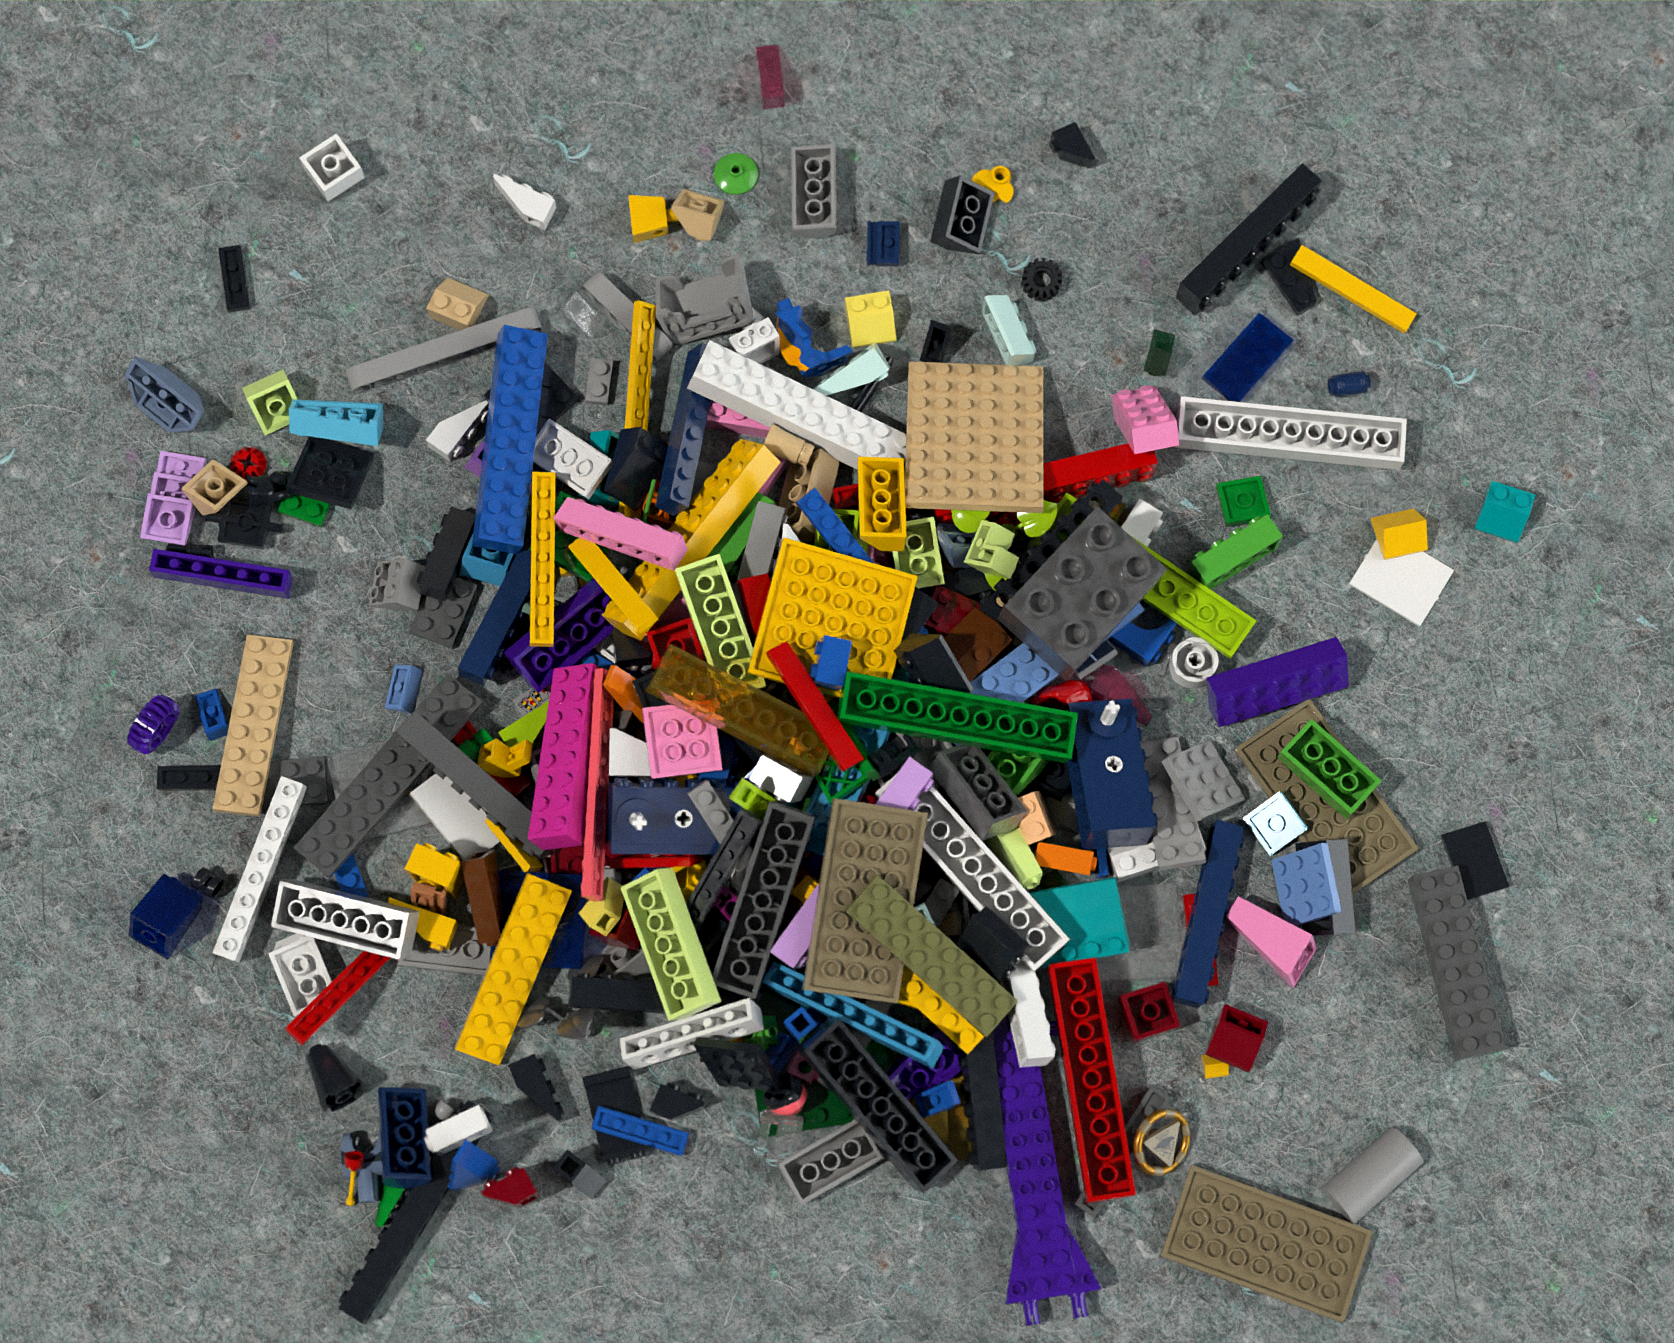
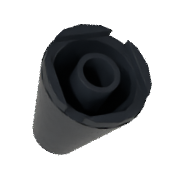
[307,1044,365,1112]

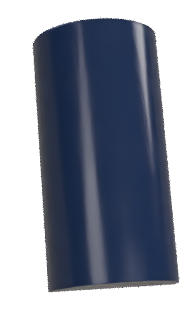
[378,1087,431,1188]

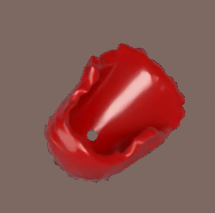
[1028,680,1092,711]

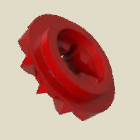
[230,446,267,481]

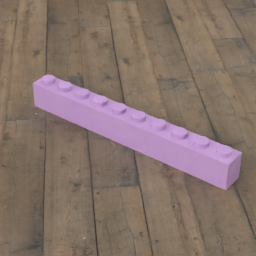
[770,757,934,970]

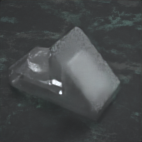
[560,291,606,339]

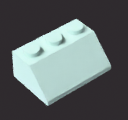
[982,295,1036,366]

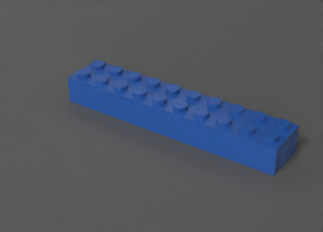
[472,325,548,554]

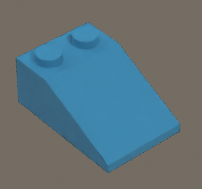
[460,522,527,587]

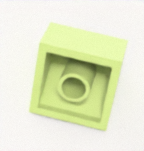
[242,370,298,435]

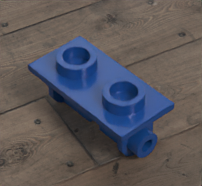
[765,1032,799,1075]

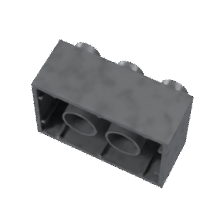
[997,506,1167,681]

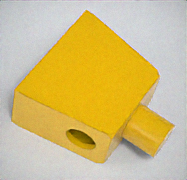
[628,195,679,243]

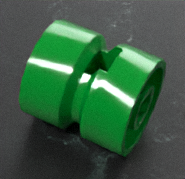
[457,727,493,764]

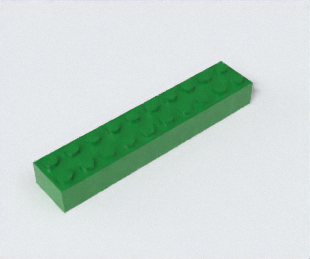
[837,671,1078,763]

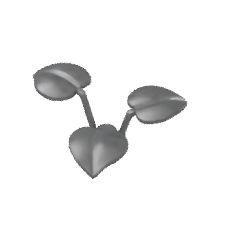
[516,955,603,1040]

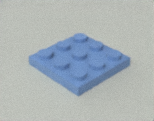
[1271,843,1342,926]

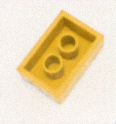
[404,843,465,899]

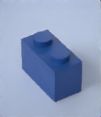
[810,635,852,690]

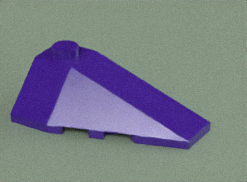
[886,1023,961,1100]

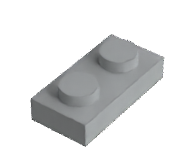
[585,358,614,406]

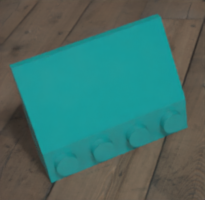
[1028,877,1130,968]

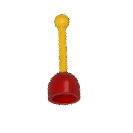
[344,1151,364,1206]

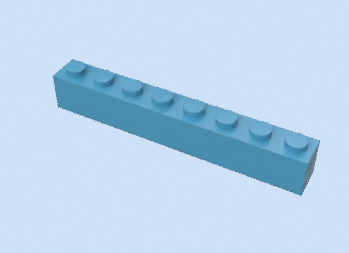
[763,961,944,1069]

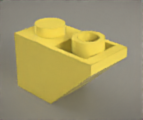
[579,876,624,936]

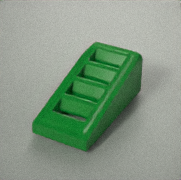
[374,1185,405,1228]

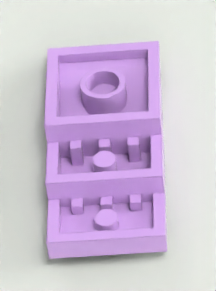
[140,451,207,545]

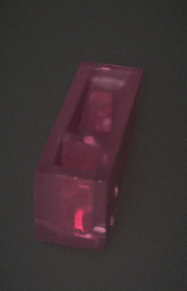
[756,45,785,109]
[1089,664,1153,726]

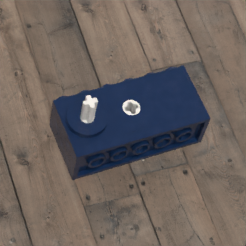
[1065,699,1158,850]
[607,778,755,855]

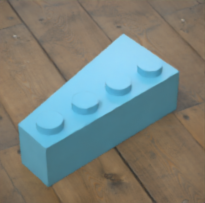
[289,399,383,446]

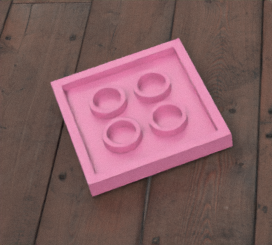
[642,700,722,779]

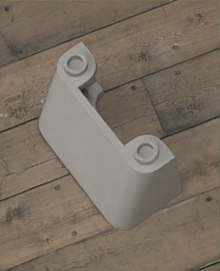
[655,254,753,344]

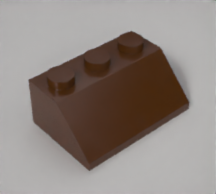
[944,608,1013,682]

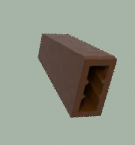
[461,850,505,947]

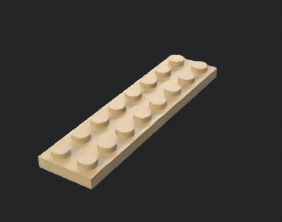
[213,635,294,817]

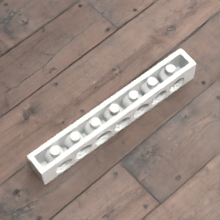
[213,776,307,962]

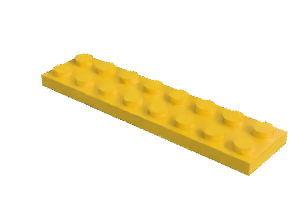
[455,873,572,1066]

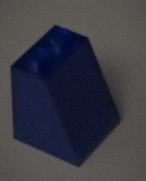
[129,873,203,960]

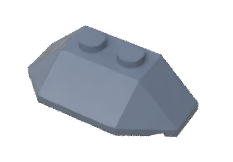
[124,357,204,433]
[936,523,1012,568]

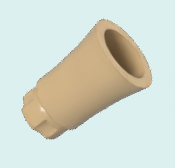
[764,423,815,466]

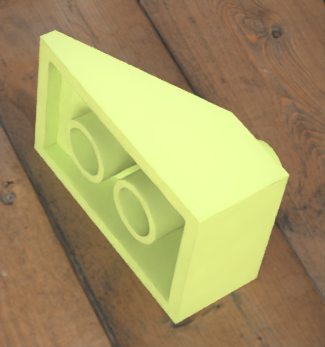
[893,517,945,589]

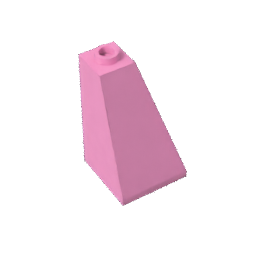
[1227,896,1317,988]

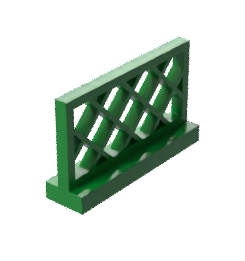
[791,699,881,805]

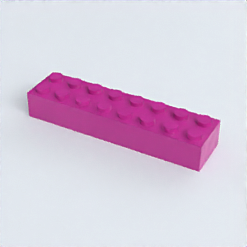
[528,663,600,850]

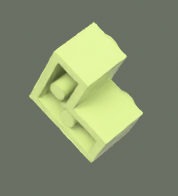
[964,520,1019,579]

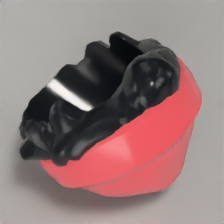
[763,1074,807,1116]

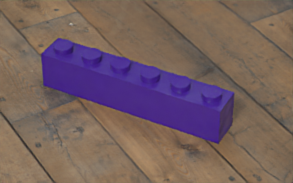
[149,549,293,599]

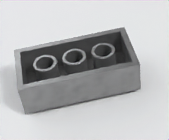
[929,745,1027,841]

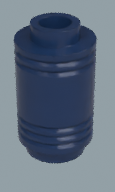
[1327,371,1371,398]

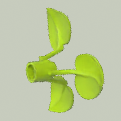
[951,500,1058,591]

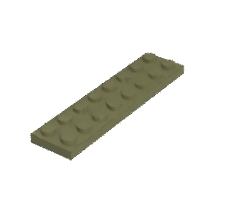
[844,874,1017,1037]

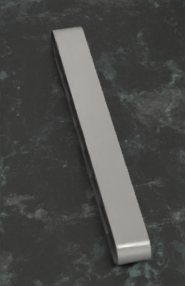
[346,307,543,394]

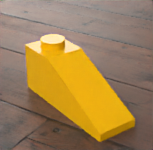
[388,898,459,952]

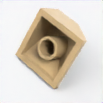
[671,189,725,241]

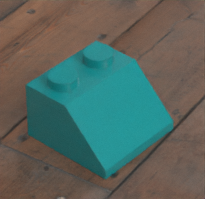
[1474,481,1535,543]

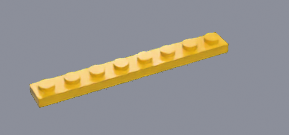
[530,472,555,647]

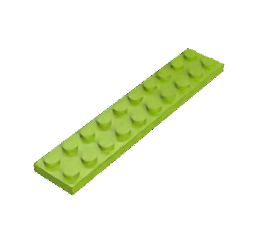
[1049,493,1256,659]

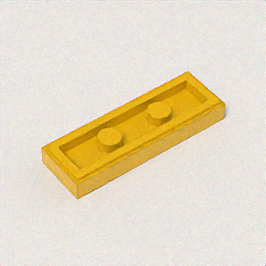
[485,818,543,872]

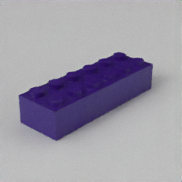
[503,574,622,693]
[1206,637,1349,727]

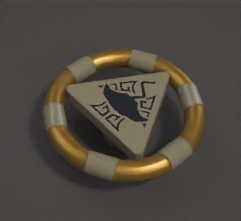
[1133,1108,1191,1176]

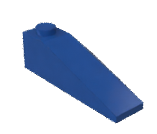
[448,1139,500,1191]

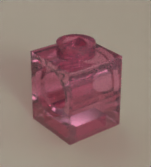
[785,1049,819,1086]

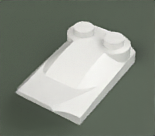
[268,933,332,1018]

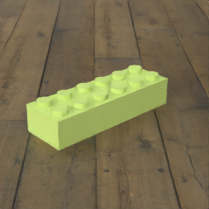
[675,554,766,704]
[621,868,721,1021]

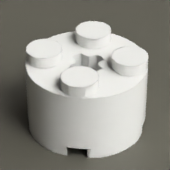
[1169,637,1219,688]

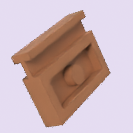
[411,882,447,916]

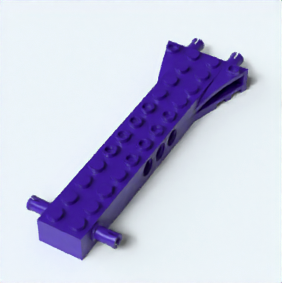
[992,1013,1101,1326]

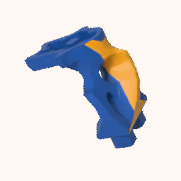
[775,298,853,378]

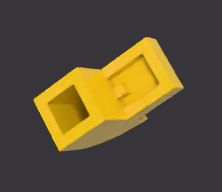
[477,738,533,778]

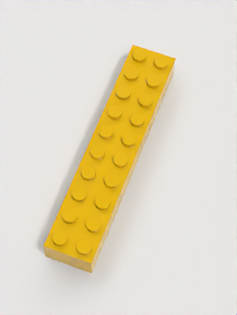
[602,439,781,640]

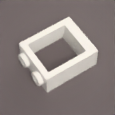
[729,317,780,364]
[424,1105,493,1156]

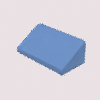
[385,665,422,714]

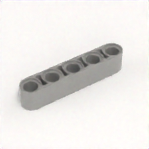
[581,271,674,361]

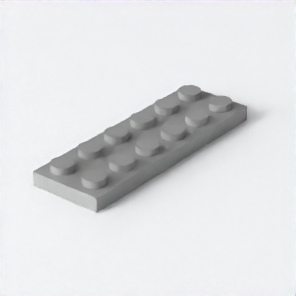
[1140,737,1206,871]

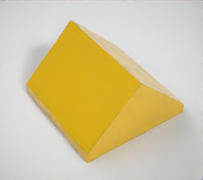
[1370,508,1428,560]

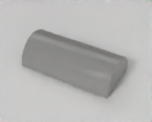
[791,144,837,238]
[777,1119,884,1206]
[1321,1127,1424,1224]

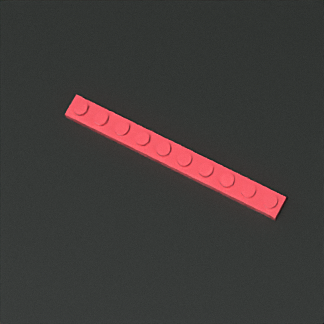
[581,668,614,902]

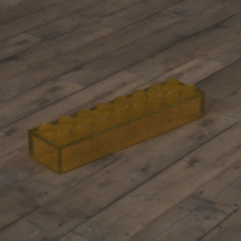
[645,644,829,777]

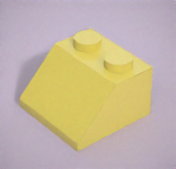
[845,290,897,348]

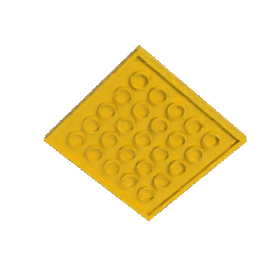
[747,537,918,699]

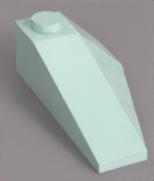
[811,342,890,396]

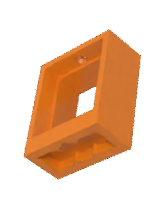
[1034,842,1097,875]

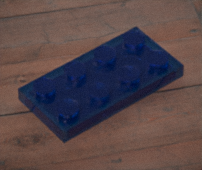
[1202,312,1294,402]

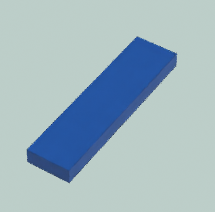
[591,1106,689,1156]

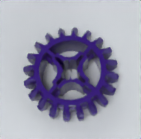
[127,694,179,755]

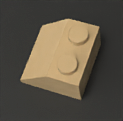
[426,278,489,330]

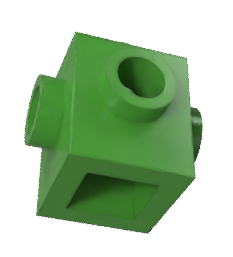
[744,1015,778,1051]

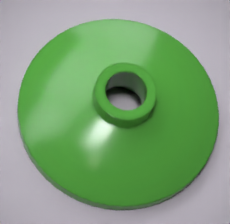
[714,153,758,195]

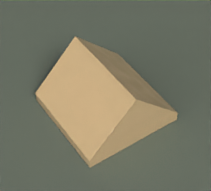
[182,459,247,516]

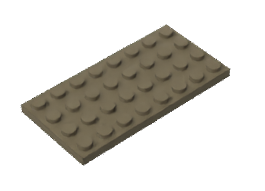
[1234,699,1419,895]
[802,798,928,1003]
[1160,1165,1373,1323]

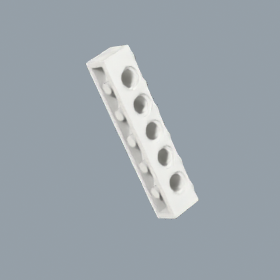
[620,998,764,1070]

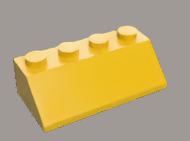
[857,457,907,551]

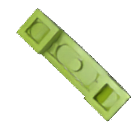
[729,778,780,820]

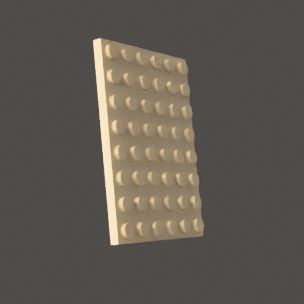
[905,362,1043,513]

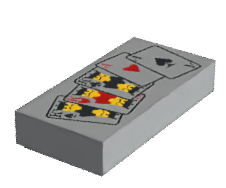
[512,682,552,717]

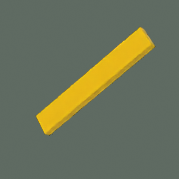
[1290,245,1416,334]
[568,538,659,634]

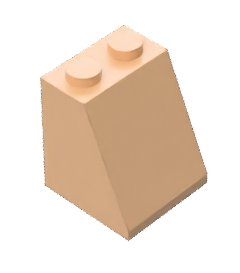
[1018,791,1057,845]

